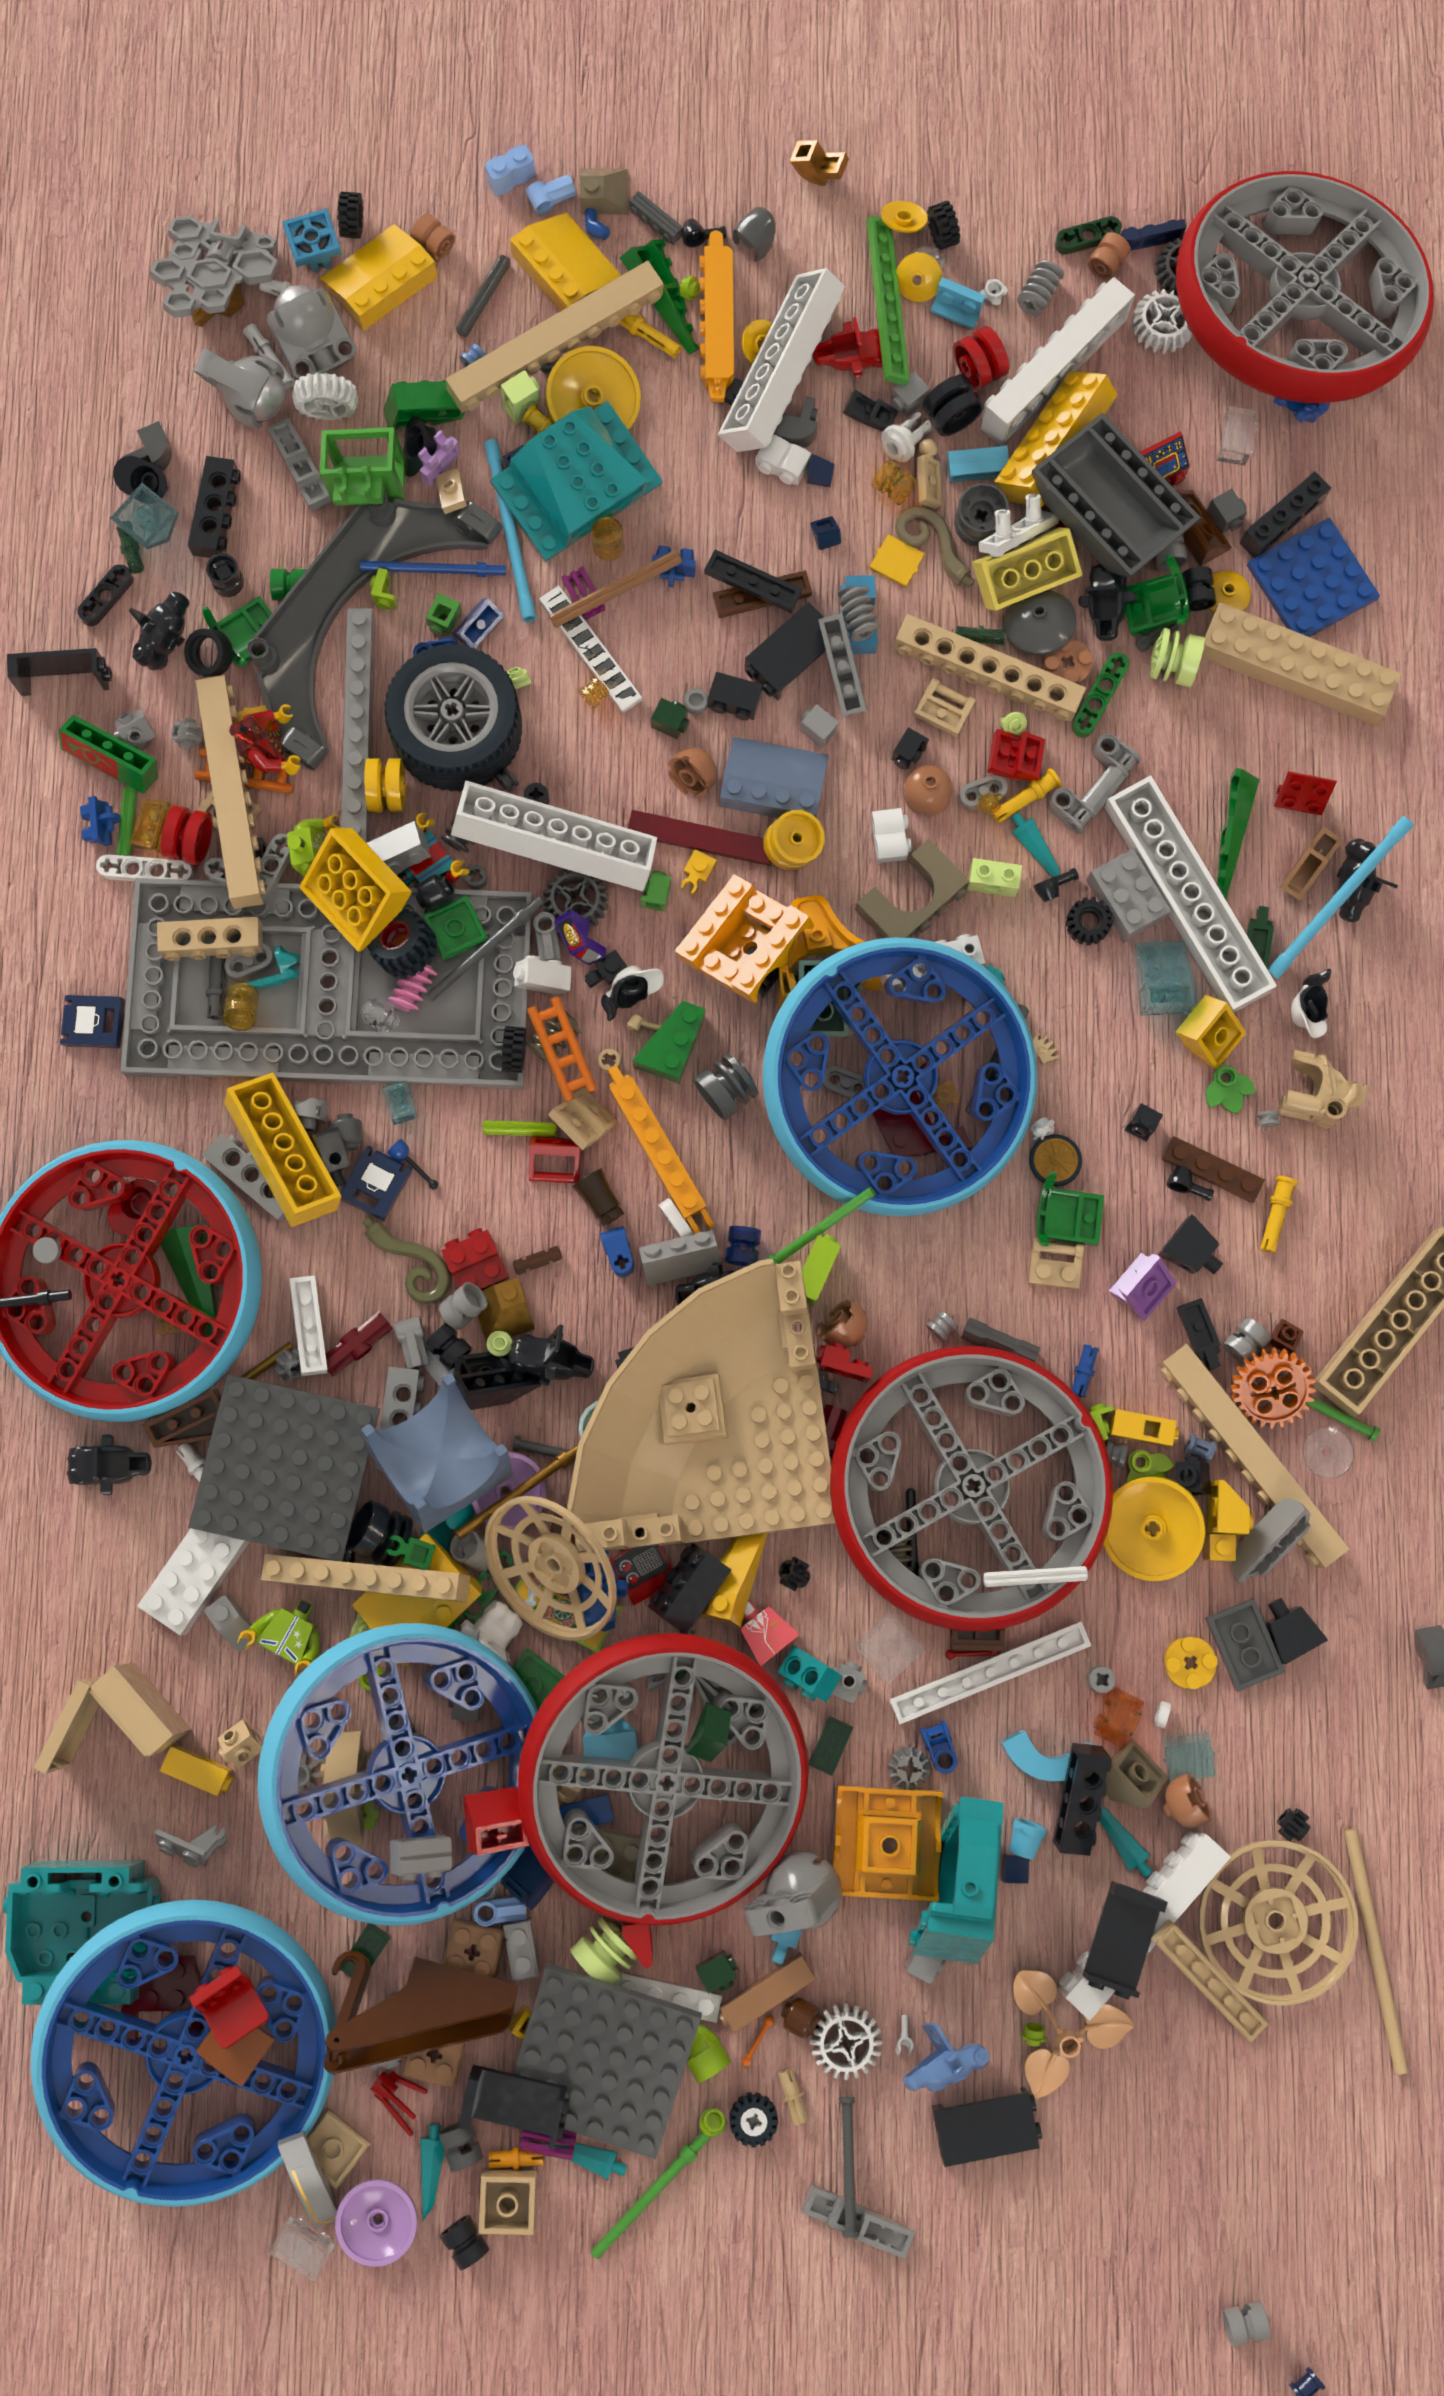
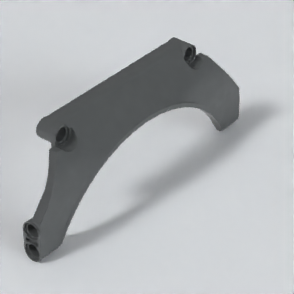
[247,491,503,771]

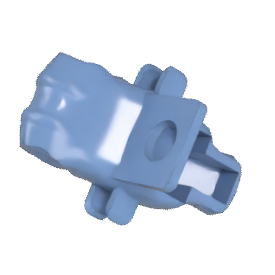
[903,2023,989,2092]

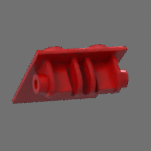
[1274,771,1337,816]

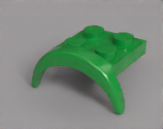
[1126,554,1190,636]
[202,596,272,669]
[1036,1172,1104,1246]

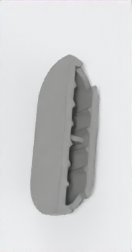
[1232,1499,1310,1582]

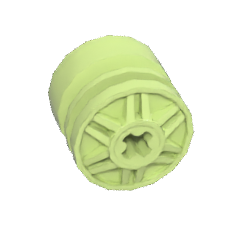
[1150,628,1205,688]
[570,1916,638,1984]

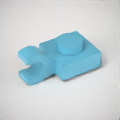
[770,1930,802,1965]

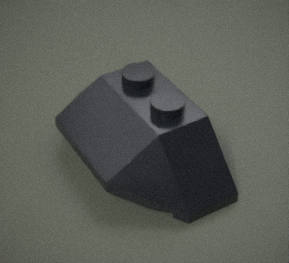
[453,1351,542,1410]

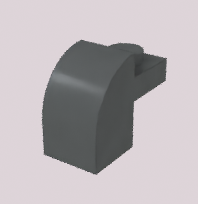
[775,396,818,448]
[122,421,172,471]
[1416,1625,1444,1690]

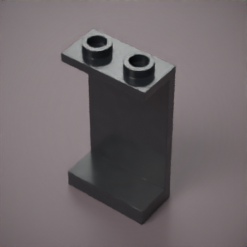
[744,602,826,701]
[7,648,112,696]
[1082,1881,1168,2000]
[458,2064,570,2150]
[931,2087,1042,2167]

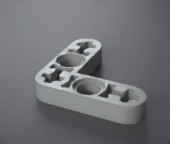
[204,833,290,900]

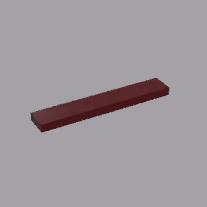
[628,810,771,866]

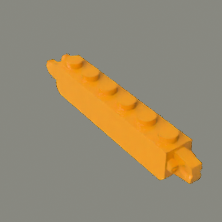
[700,230,734,403]
[608,1065,715,1234]

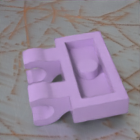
[418,430,460,487]

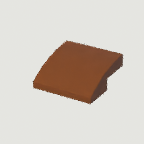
[196,2027,275,2087]

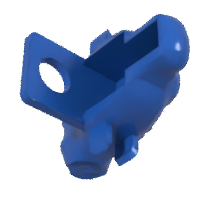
[567,1551,628,1632]

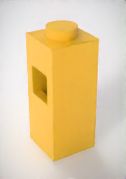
[1108,1409,1179,1447]
[160,1745,234,1796]

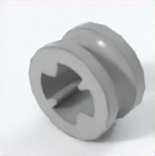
[1257,1110,1281,1127]

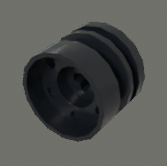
[347,1500,413,1567]

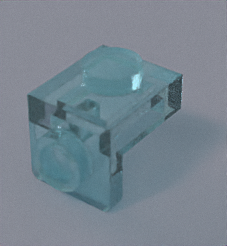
[382,1081,418,1125]

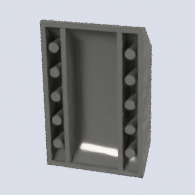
[1031,413,1201,578]

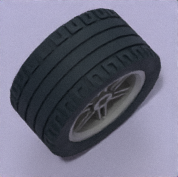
[384,644,522,792]

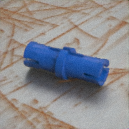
[1072,1344,1099,1398]

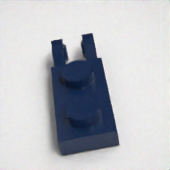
[1120,219,1187,251]

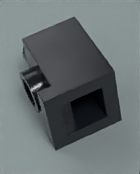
[892,727,929,770]
[1124,1103,1163,1142]

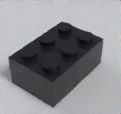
[648,1543,731,1634]

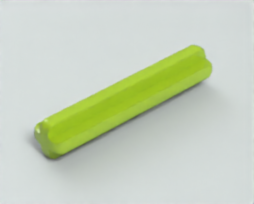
[482,1120,557,1137]

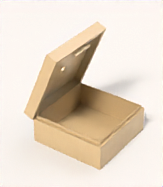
[34,1663,191,1774]

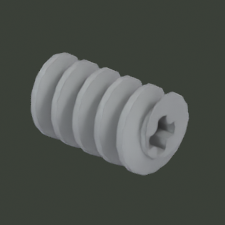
[1017,260,1065,316]
[838,586,879,642]

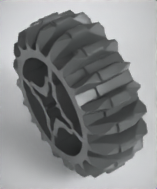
[1155,238,1217,297]
[542,869,609,930]

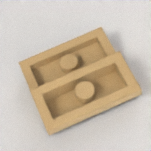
[548,1088,618,1151]

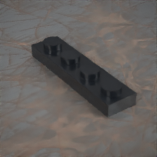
[704,550,802,614]

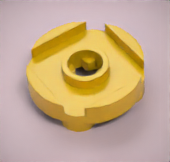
[1163,1637,1218,1689]

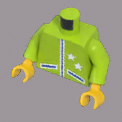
[287,814,341,877]
[237,1599,320,1676]

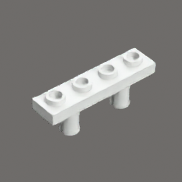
[979,493,1059,557]

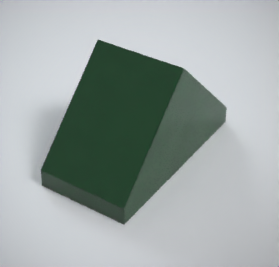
[686,1702,732,1762]

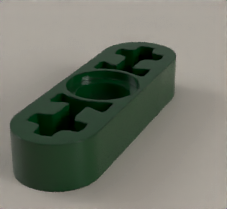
[1055,216,1122,255]

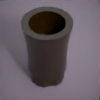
[572,1168,624,1227]

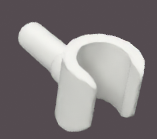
[895,2015,914,2056]

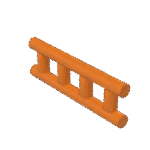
[195,747,294,794]
[527,996,598,1102]

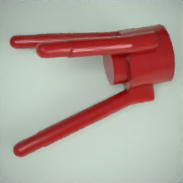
[370,2071,428,2136]

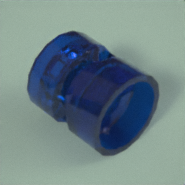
[725,1226,761,1267]

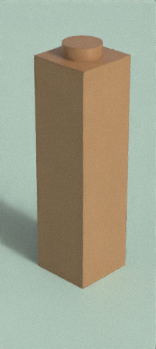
[719,1952,816,2033]

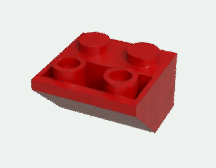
[463,1786,529,1856]

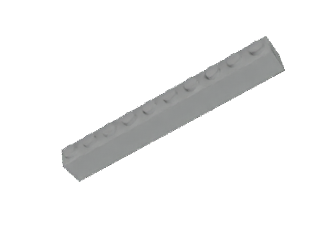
[341,608,376,843]

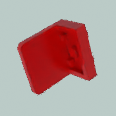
[189,1965,269,2049]

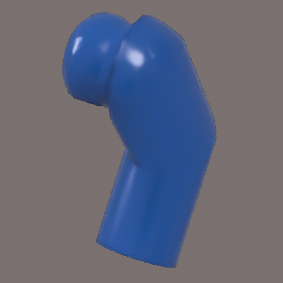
[585,208,610,240]

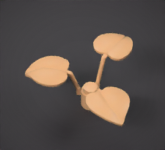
[1013,1969,1134,2099]

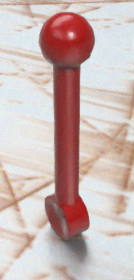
[945,1649,1000,1660]

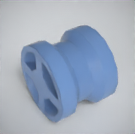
[459,343,486,367]

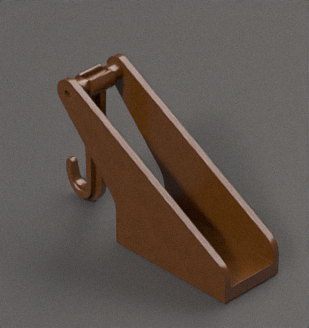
[324,1951,519,2074]

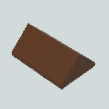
[1176,490,1232,566]

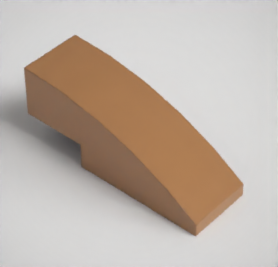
[1280,826,1343,901]

